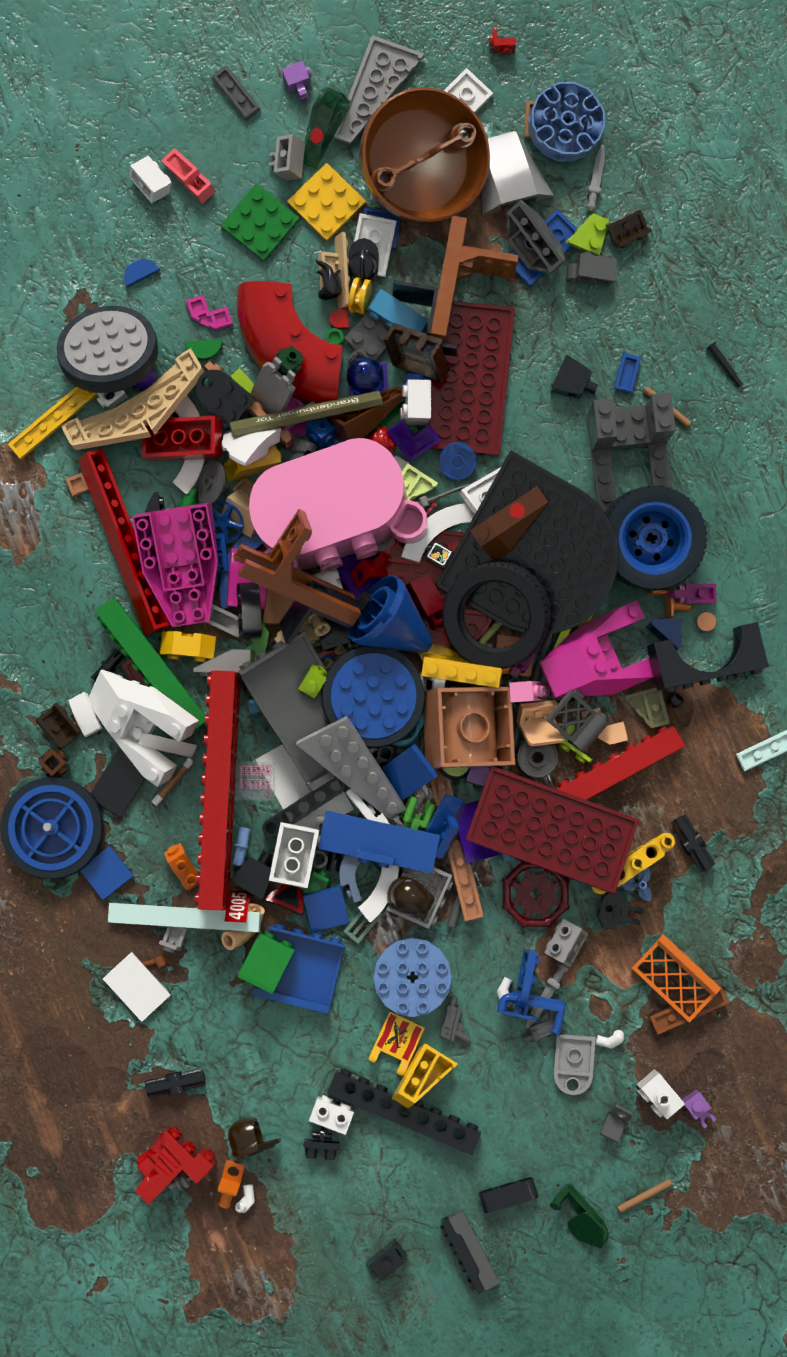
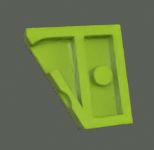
[565,213,610,256]

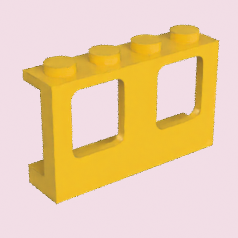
[421,653,503,688]

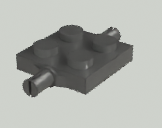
[344,312,390,364]

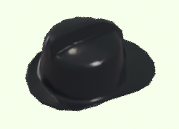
[348,238,379,285]

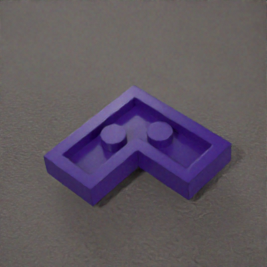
[387,420,441,462]

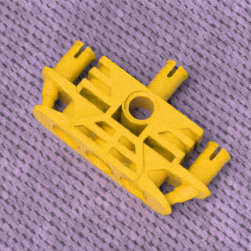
[592,833,675,894]

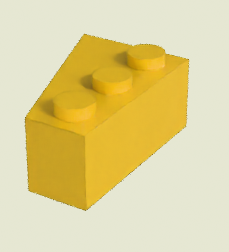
[392,1043,458,1109]

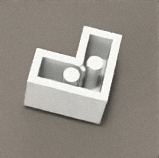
[400,380,431,426]

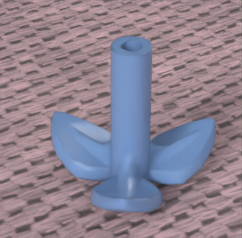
[621,868,652,901]

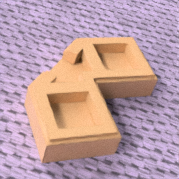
[581,708,628,745]

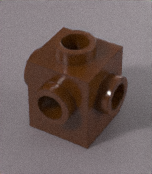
[38,749,69,777]

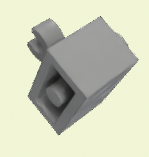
[268,134,305,181]

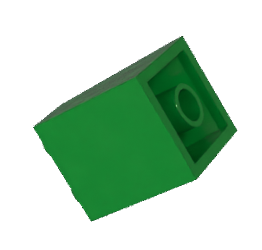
[237,931,295,994]

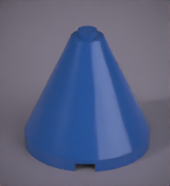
[348,575,432,653]

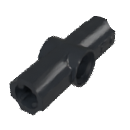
[671,814,715,873]
[145,1068,206,1098]

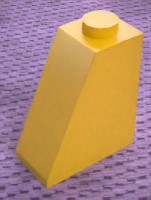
[222,444,281,483]

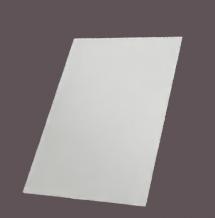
[255,745,354,829]

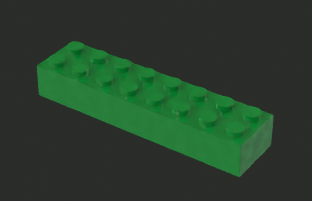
[95,597,206,736]

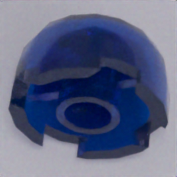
[346,357,384,395]

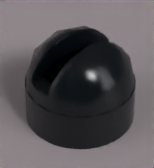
[667,691,685,708]

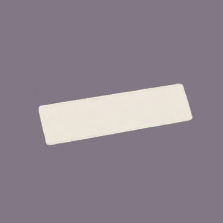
[138,733,197,757]

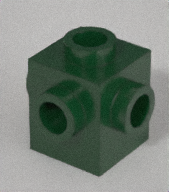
[276,345,305,376]

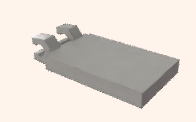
[250,357,296,414]

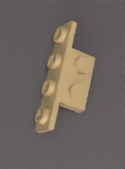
[318,232,350,309]

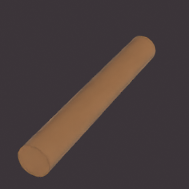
[643,386,691,428]
[617,1179,673,1213]

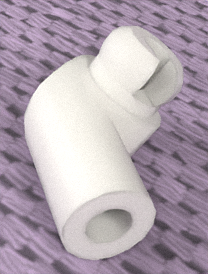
[497,977,513,1007]
[595,1030,624,1049]
[235,1184,255,1213]

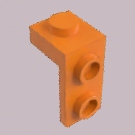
[164,843,198,891]

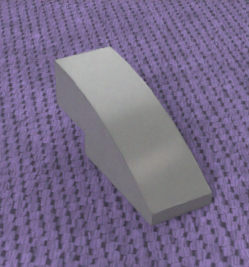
[203,604,239,638]

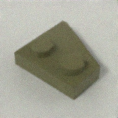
[624,688,670,729]

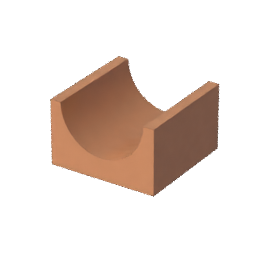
[423,687,515,770]

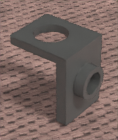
[600,1104,633,1143]

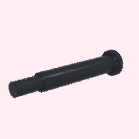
[706,342,743,387]

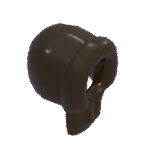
[387,876,434,919]
[228,1117,281,1159]

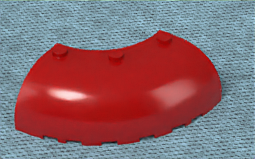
[236,281,343,404]

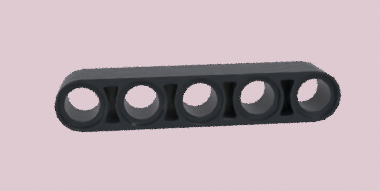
[262,777,345,837]

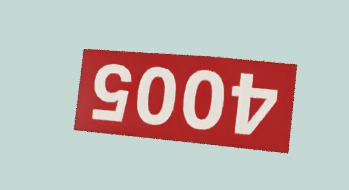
[224,890,251,923]

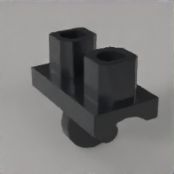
[303,1127,340,1160]

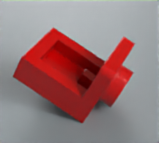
[489,28,516,55]

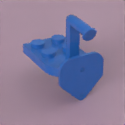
[497,948,566,1036]

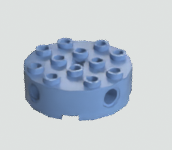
[528,82,605,162]
[373,937,452,1017]

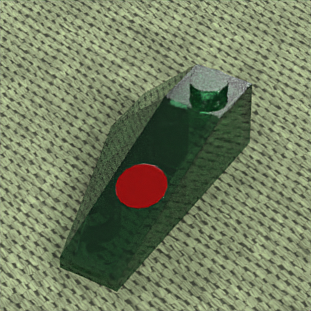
[303,87,352,169]

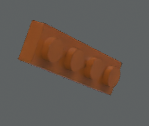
[649,986,729,1035]

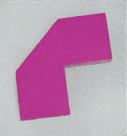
[186,295,234,331]

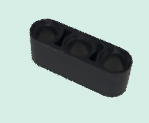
[237,582,262,638]
[478,1177,539,1213]

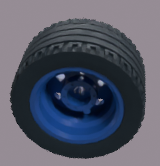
[605,485,707,591]

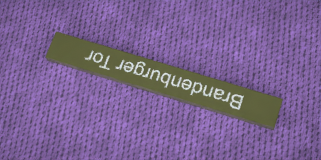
[230,391,383,436]

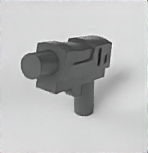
[439,996,471,1043]
[523,1010,566,1043]

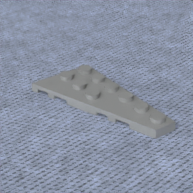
[333,35,424,145]
[296,716,406,819]

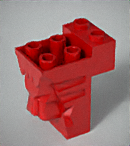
[135,1125,217,1205]

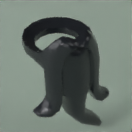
[315,259,342,300]

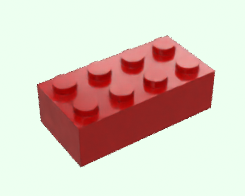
[142,416,222,462]

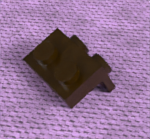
[606,208,652,248]
[35,703,81,750]

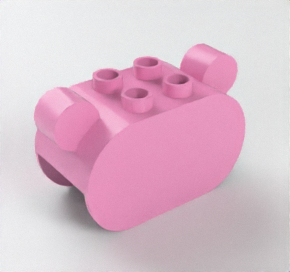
[249,438,428,572]

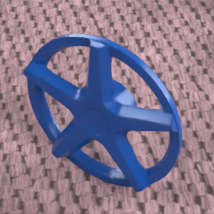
[212,501,244,543]

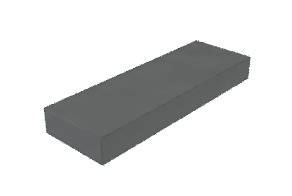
[212,65,260,121]

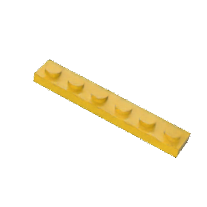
[8,387,98,460]

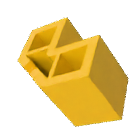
[160,631,216,663]

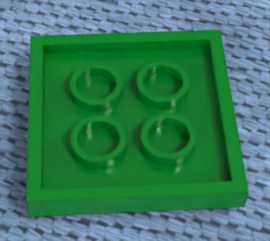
[220,183,300,262]

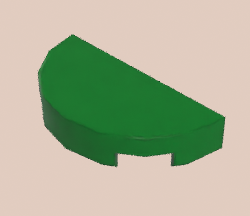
[184,339,222,360]

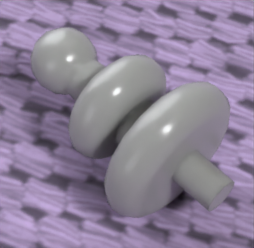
[167,1172,192,1189]

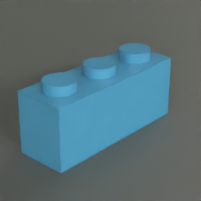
[366,289,428,332]

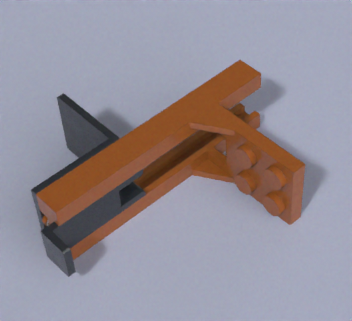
[392,216,519,357]
[233,509,372,644]

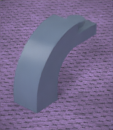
[340,855,362,903]

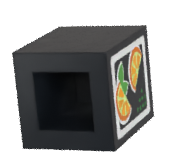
[425,540,454,569]

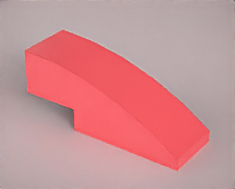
[161,148,216,204]

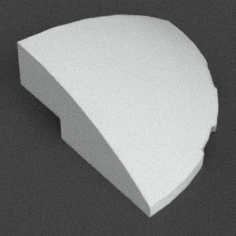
[222,427,281,466]

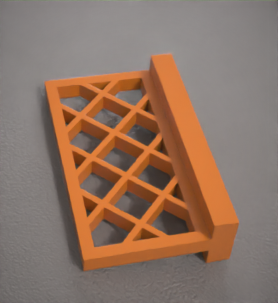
[632,934,722,1023]

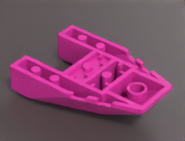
[539,600,654,698]

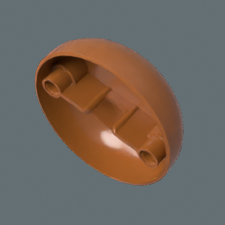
[359,87,490,223]

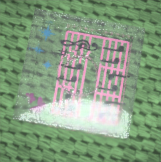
[236,762,275,800]

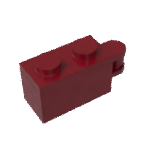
[406,573,444,629]

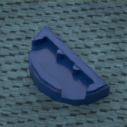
[124,259,160,287]

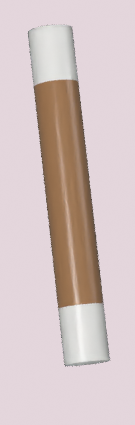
[151,758,194,806]

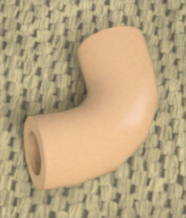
[221,903,265,950]

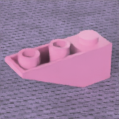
[509,681,550,702]

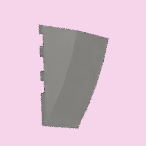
[481,131,554,216]

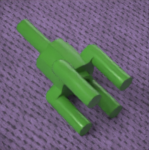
[401,794,437,831]

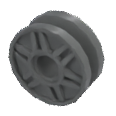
[517,741,558,778]

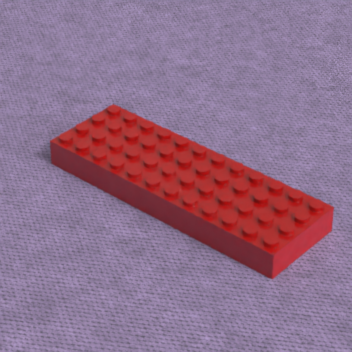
[195,670,241,911]

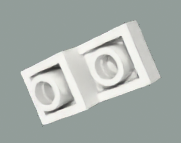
[68,692,102,737]

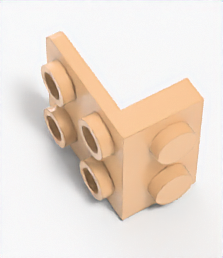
[516,700,565,746]

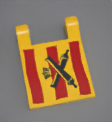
[368,1012,425,1076]

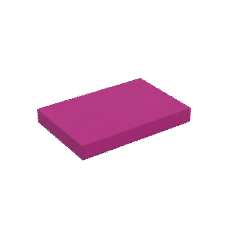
[226,548,266,609]

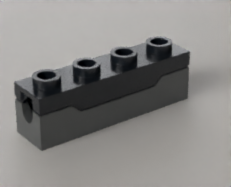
[440,1208,499,1295]

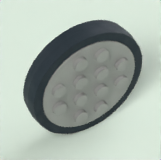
[57,306,158,393]

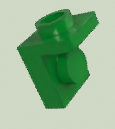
[303,869,330,893]

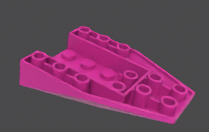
[132,502,218,627]

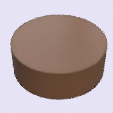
[696,612,716,632]

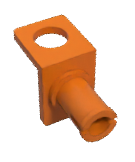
[647,590,691,619]
[217,1160,245,1208]

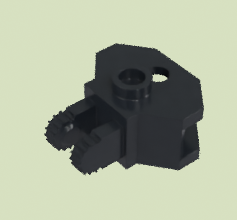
[597,890,644,930]

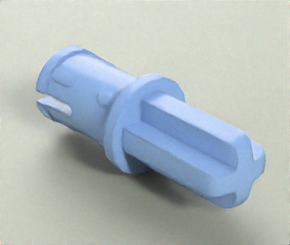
[233,827,251,866]

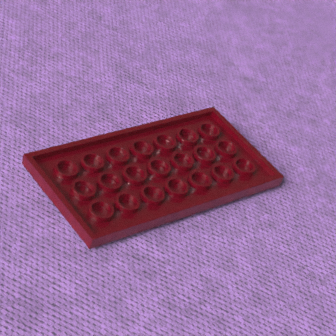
[426,301,515,456]
[465,766,639,894]

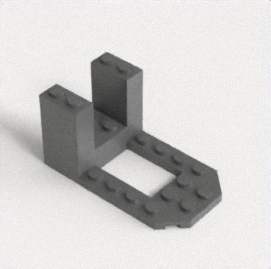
[587,392,676,541]

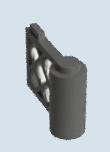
[545,689,609,753]

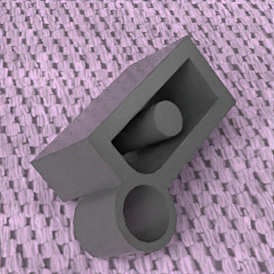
[566,252,617,286]

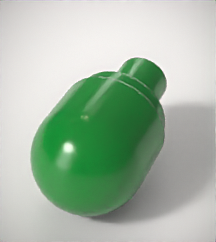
[180,488,198,507]

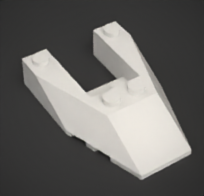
[89,670,199,787]

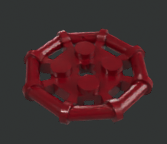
[502,860,570,928]

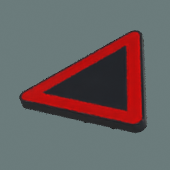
[265,884,304,915]

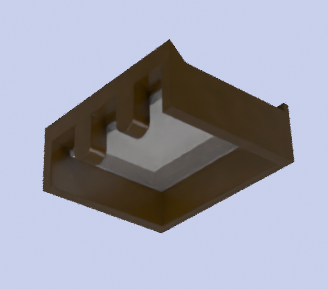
[383,323,450,383]

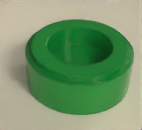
[325,328,344,345]

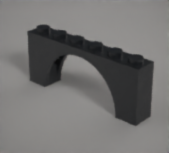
[647,622,769,693]

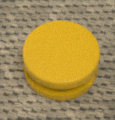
[348,277,372,315]

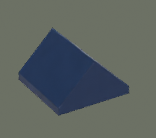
[646,619,681,651]

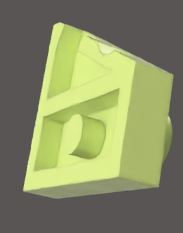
[401,463,438,501]

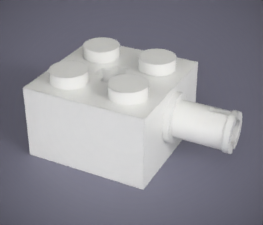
[636,1070,685,1119]

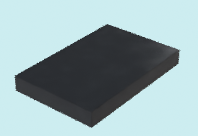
[91,748,146,817]

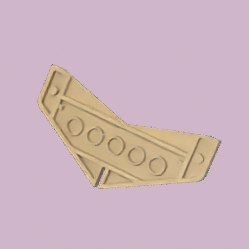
[61,348,204,450]

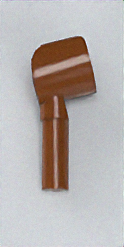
[142,955,168,968]

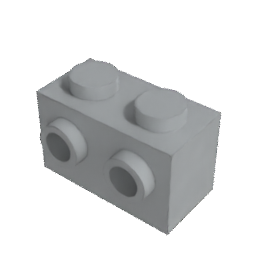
[544,919,589,967]

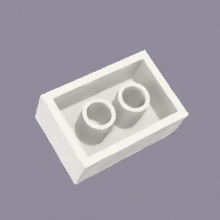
[269,822,319,888]

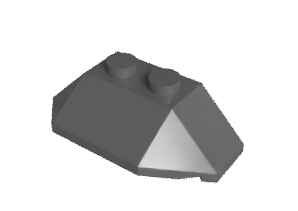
[506,200,565,273]

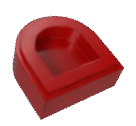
[330,309,349,329]

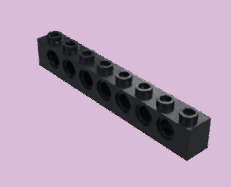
[327,1068,481,1155]

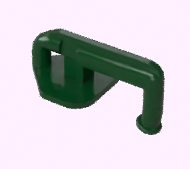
[550,1184,609,1248]

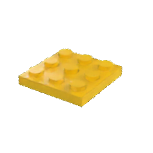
[287,163,366,242]

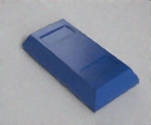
[614,353,641,394]

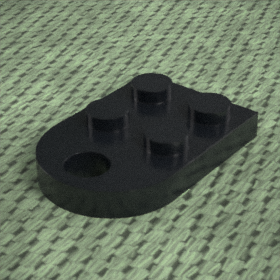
[196,370,256,428]

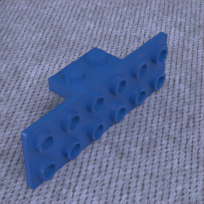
[318,811,440,873]

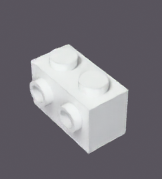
[129,156,171,203]
[309,1095,354,1135]

